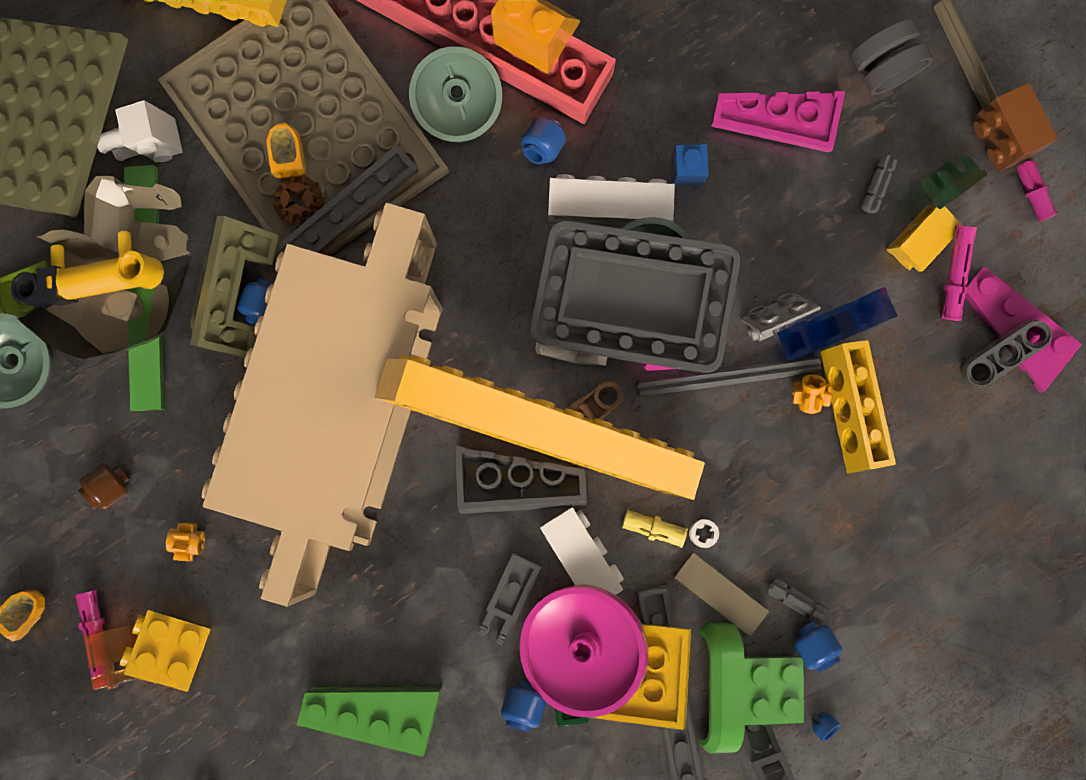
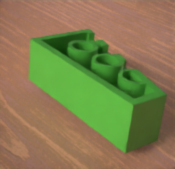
[297,686,443,757]

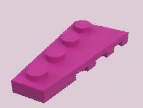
[711,91,845,153]
[965,266,1082,393]

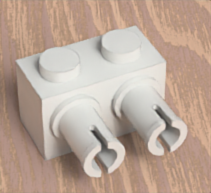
[97,100,183,162]

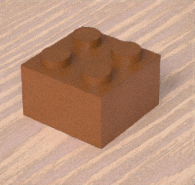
[972,83,1058,172]

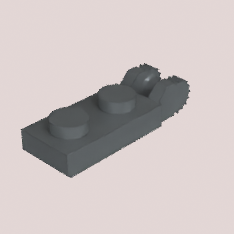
[478,552,542,645]

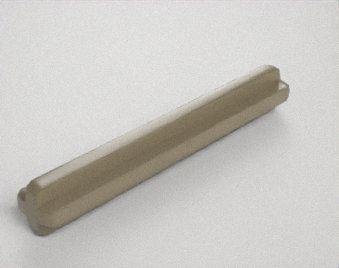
[934,0,998,109]

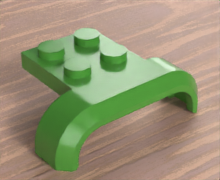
[699,622,804,754]

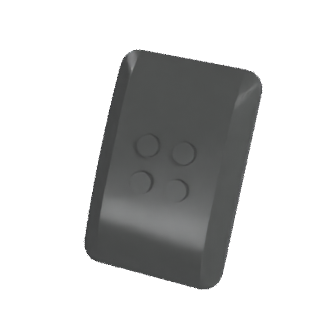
[531,221,740,373]

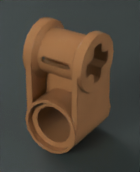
[567,381,622,420]

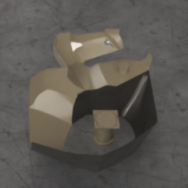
[16,176,193,359]

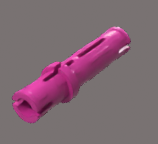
[941,225,977,321]
[75,590,114,689]

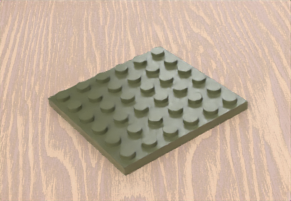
[0,18,128,219]

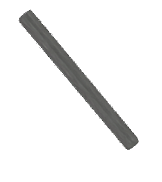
[636,356,821,397]

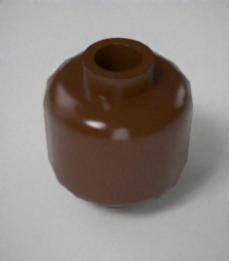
[78,463,129,510]

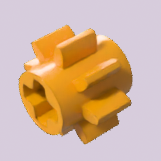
[792,375,832,414]
[166,522,205,562]

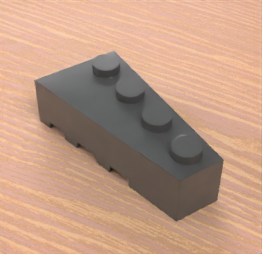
[455,446,587,514]

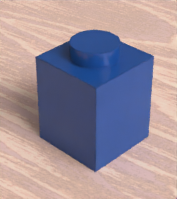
[672,144,709,186]

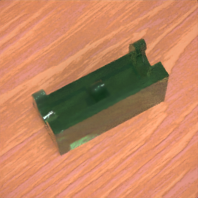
[919,154,988,210]

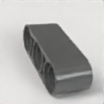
[961,320,1052,387]

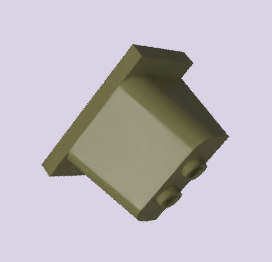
[190,216,278,358]

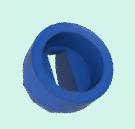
[812,713,841,742]

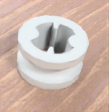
[689,519,719,548]

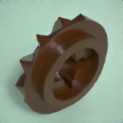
[273,175,323,225]

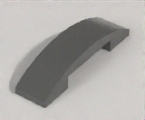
[742,724,795,780]

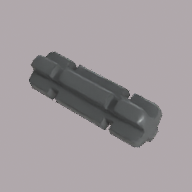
[861,154,897,214]
[767,578,828,624]

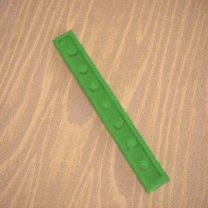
[124,165,165,411]

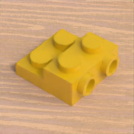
[120,610,211,692]

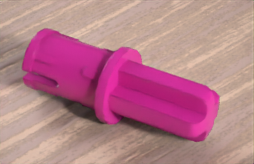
[1017,160,1058,222]

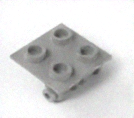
[741,293,821,341]

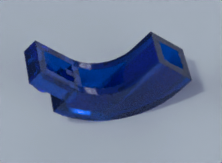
[777,287,898,361]

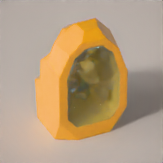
[266,122,307,179]
[0,589,45,641]

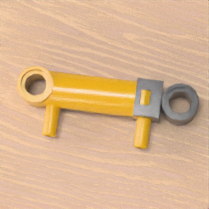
[11,231,164,308]

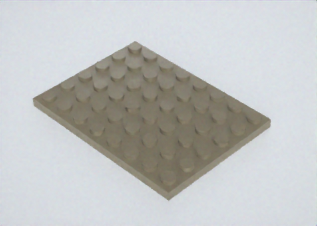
[158,0,449,256]

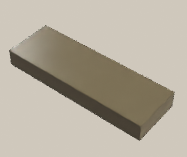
[673,552,769,637]

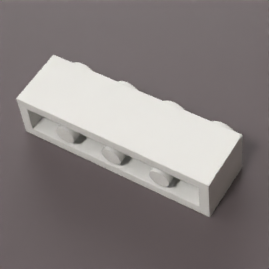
[548,174,675,226]

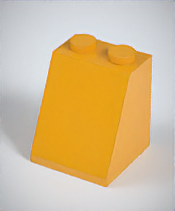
[491,0,580,74]

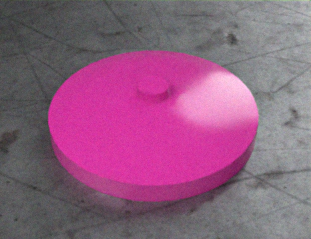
[520,585,649,717]

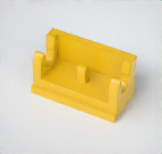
[886,203,963,272]

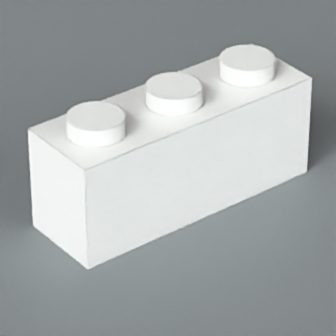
[540,507,624,595]

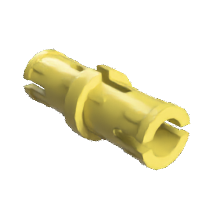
[621,509,688,548]

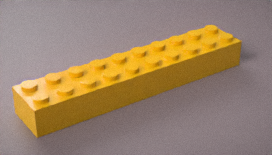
[374,354,705,500]

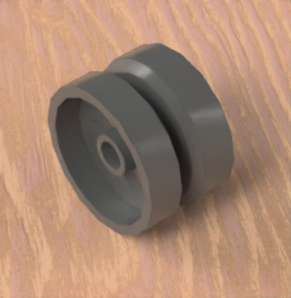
[851,19,934,95]

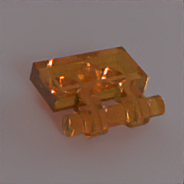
[83,623,143,690]

